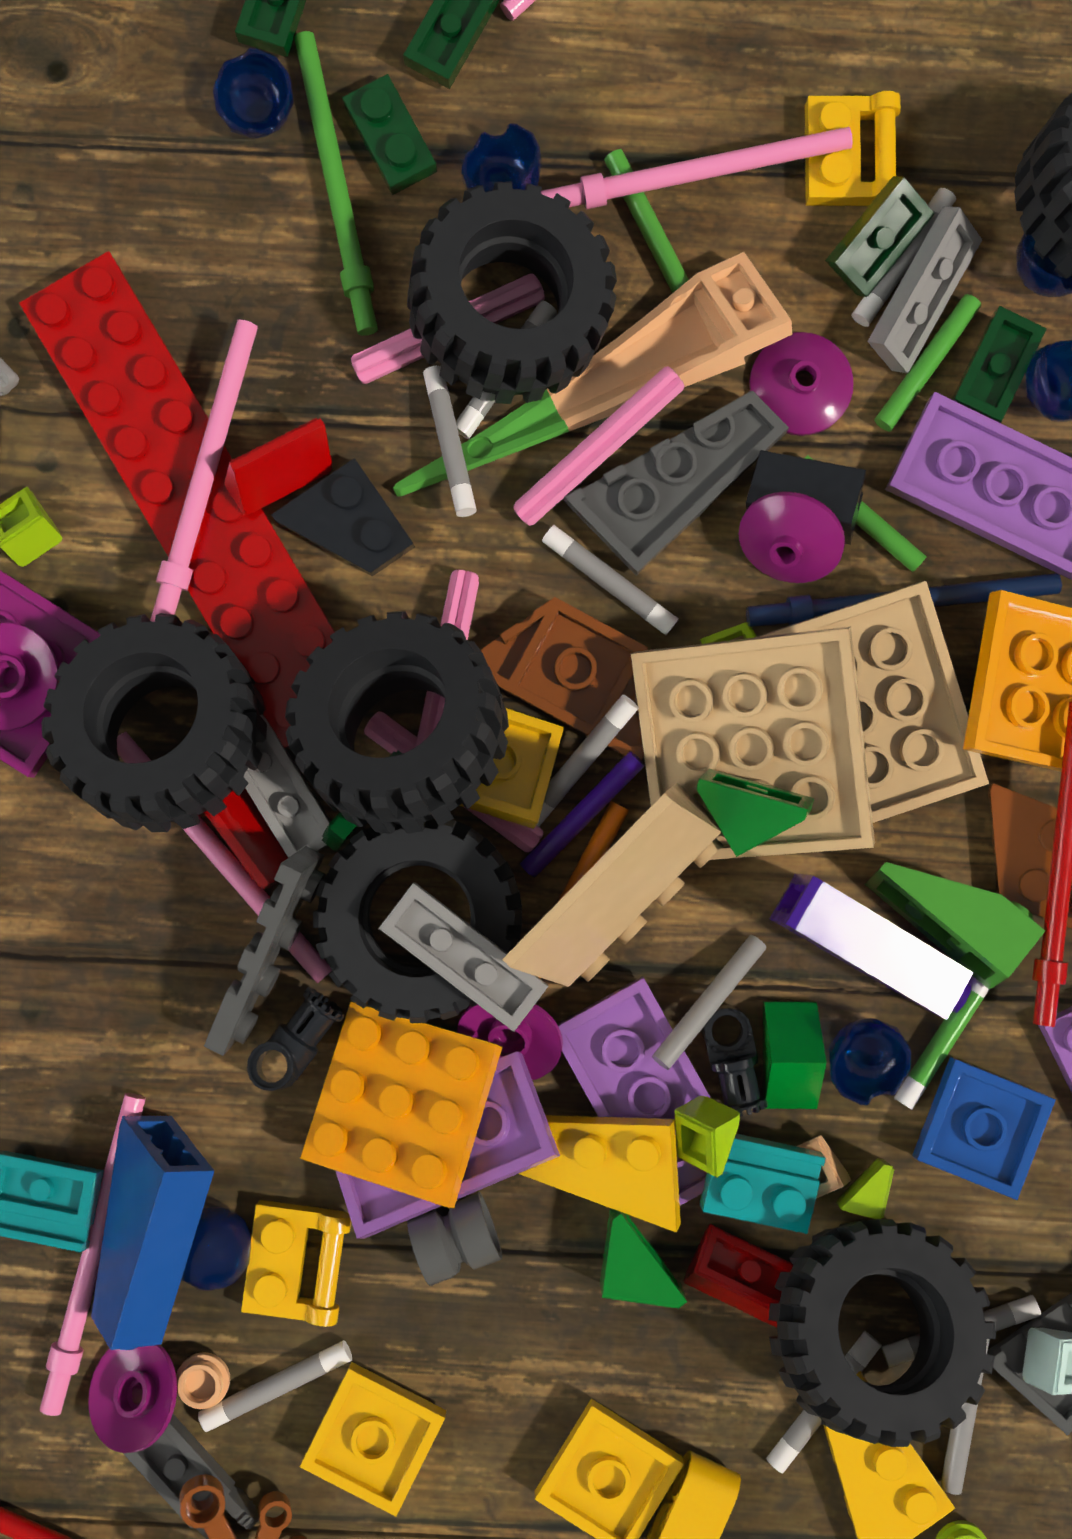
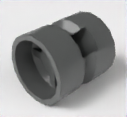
[407,1191,502,1286]

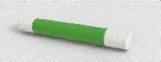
[894,976,989,1110]

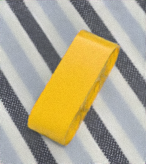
[646,1450,741,1539]

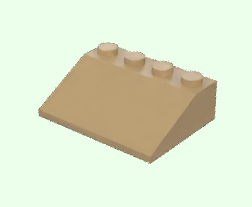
[502,782,723,987]

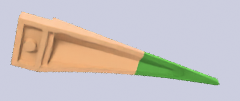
[393,252,792,497]

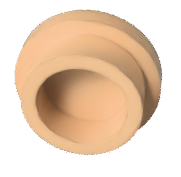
[176,1352,230,1409]

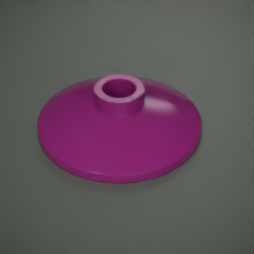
[749,332,853,436]
[739,492,845,583]
[0,623,59,731]
[456,1004,563,1081]
[88,1345,177,1453]

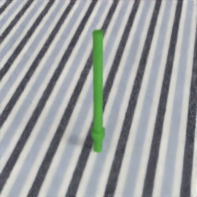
[294,31,378,336]

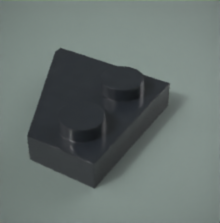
[271,458,415,576]

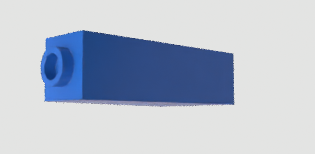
[91,1116,214,1350]

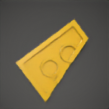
[519,1115,681,1233]
[823,1371,955,1539]

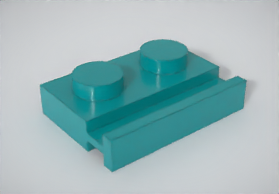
[699,1134,826,1234]
[0,1151,104,1252]

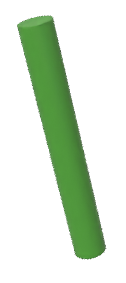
[604,149,689,293]
[874,294,981,432]
[805,455,927,572]

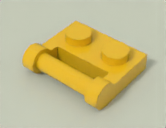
[805,91,901,206]
[241,1200,351,1327]

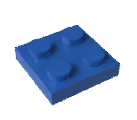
[912,1057,1056,1200]

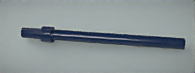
[746,573,1062,627]

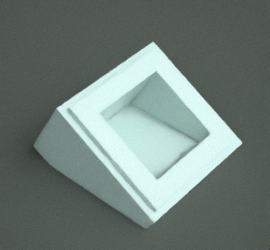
[1022,1328,1072,1395]

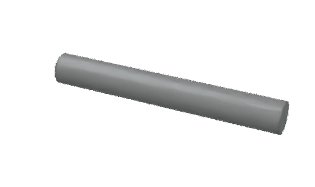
[652,935,766,1070]
[940,1339,990,1495]

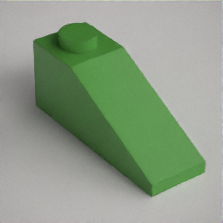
[865,862,1045,990]

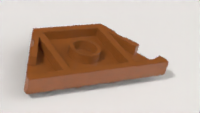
[481,597,648,760]
[988,783,1072,929]

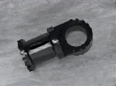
[247,987,346,1091]
[701,1004,767,1117]

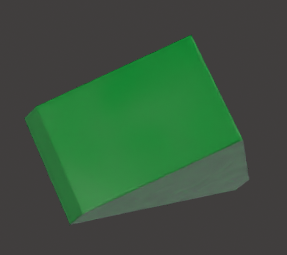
[696,769,814,857]
[763,1001,827,1109]
[600,1208,687,1309]

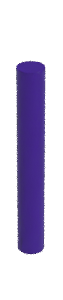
[520,751,645,878]

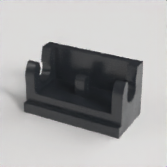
[746,450,866,545]

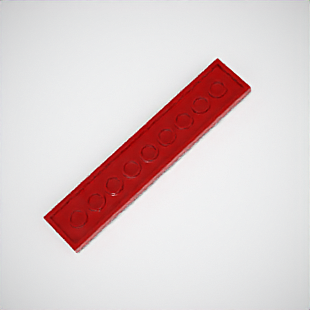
[19,251,335,749]

